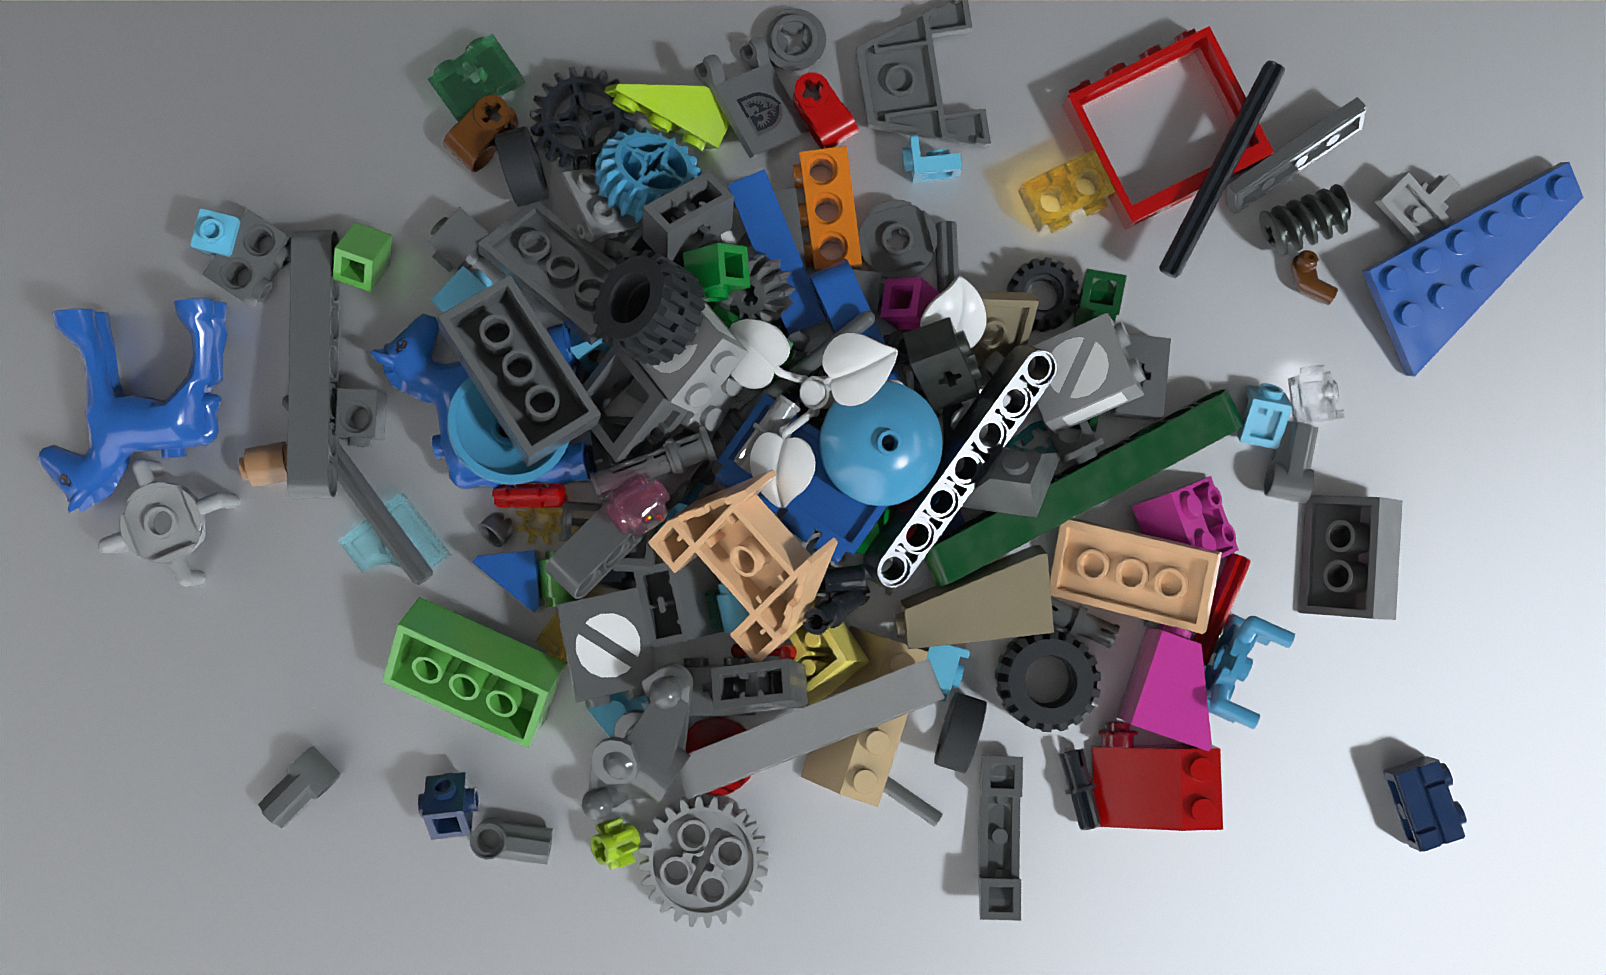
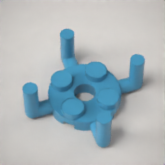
[1204,615,1295,729]

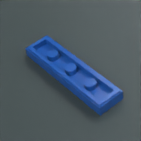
[727,169,826,335]

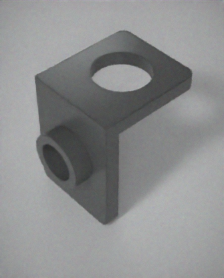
[1044,420,1104,466]

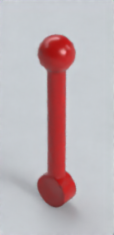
[731,643,797,660]

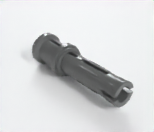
[590,426,717,499]

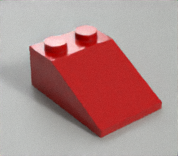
[1091,744,1223,831]

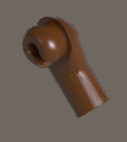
[1291,250,1338,306]

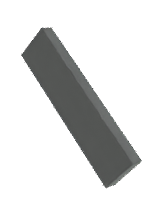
[1226,97,1366,214]

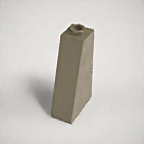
[895,545,1054,649]

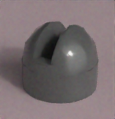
[478,512,514,547]

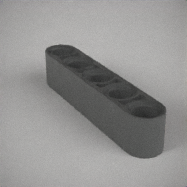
[545,432,715,599]

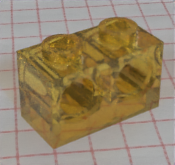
[1018,149,1115,234]

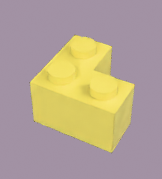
[789,595,870,708]

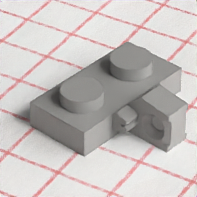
[1374,172,1460,243]

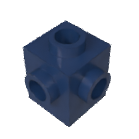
[418,772,479,840]

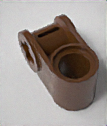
[443,95,518,173]

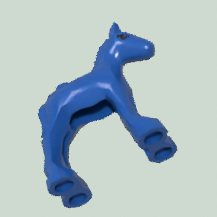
[38,298,228,513]
[370,313,597,490]

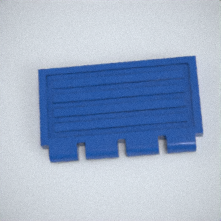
[715,394,887,564]

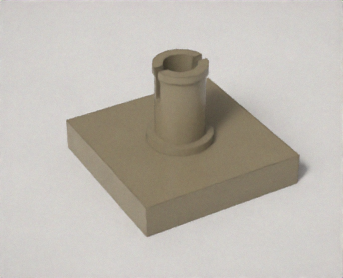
[967,291,1039,369]

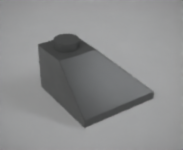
[961,446,1060,518]

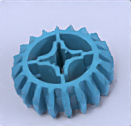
[595,127,702,223]

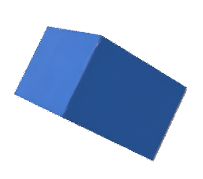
[473,550,545,613]

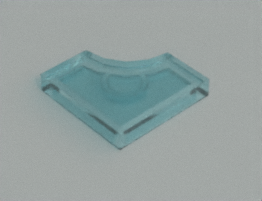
[338,493,452,573]

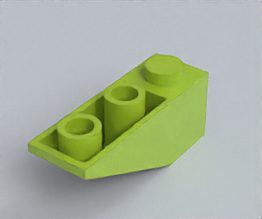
[604,84,730,152]

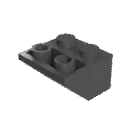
[633,556,724,649]

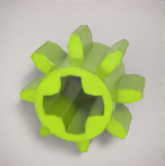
[590,817,641,870]

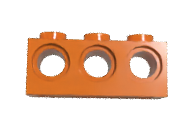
[793,146,862,272]

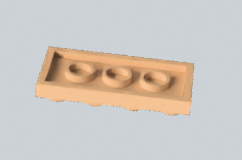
[1050,518,1222,634]

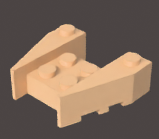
[648,469,838,663]

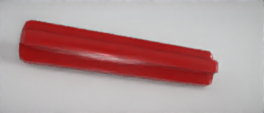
[1193,553,1251,666]

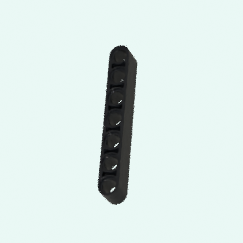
[863,345,1057,588]

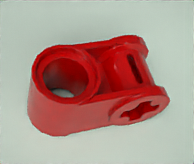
[793,72,859,149]

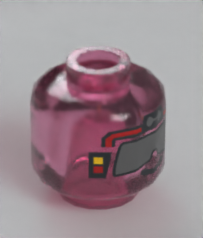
[605,474,670,537]

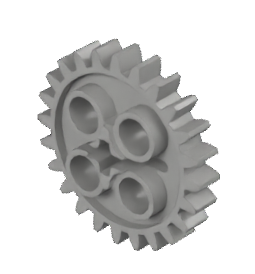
[638,795,769,928]

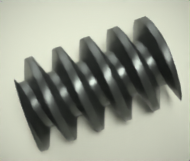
[1259,184,1351,256]

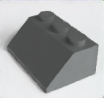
[1299,495,1403,620]

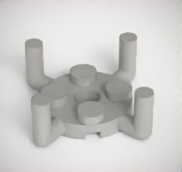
[98,459,240,587]

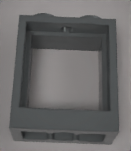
[582,348,689,463]

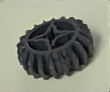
[529,66,637,171]

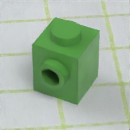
[333,222,392,292]

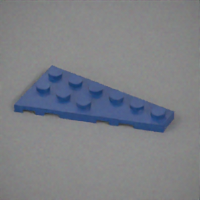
[1361,162,1584,377]

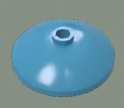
[447,377,569,485]
[819,381,943,506]

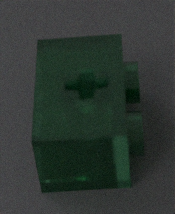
[428,34,526,122]

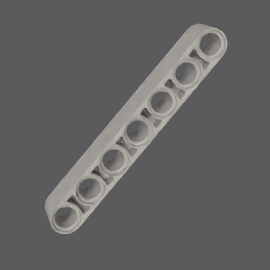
[679,659,944,799]

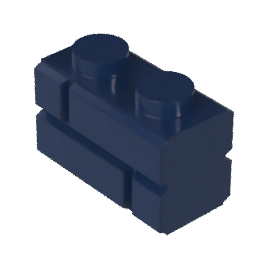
[1383,756,1467,852]

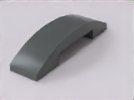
[978,756,1023,921]

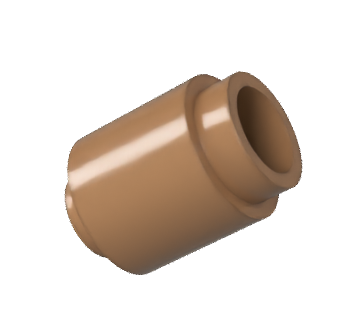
[239,441,287,487]

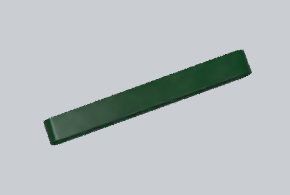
[924,388,1244,586]

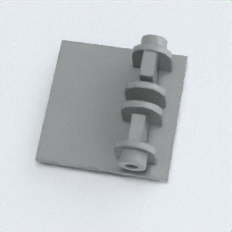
[562,168,643,242]

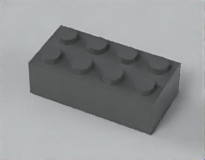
[438,275,601,467]

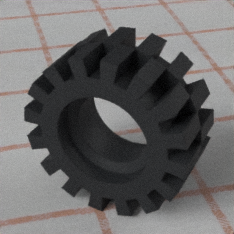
[1006,257,1080,332]

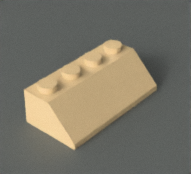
[801,625,928,807]

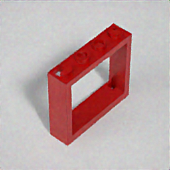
[1062,26,1274,230]

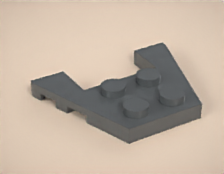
[856,0,991,148]

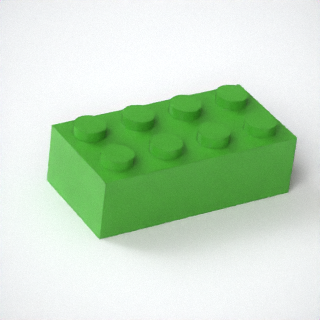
[382,597,566,748]

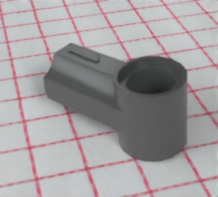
[1264,421,1319,504]
[258,746,342,829]
[470,817,553,865]

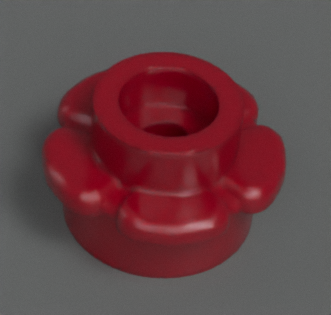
[1098,721,1138,748]

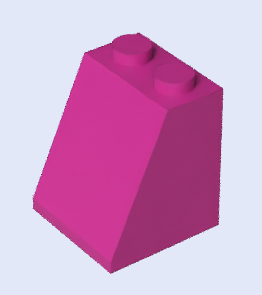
[1116,623,1212,751]

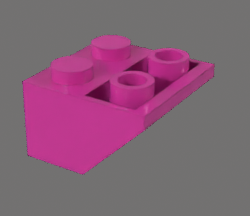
[1132,476,1239,558]

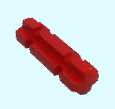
[492,484,568,508]

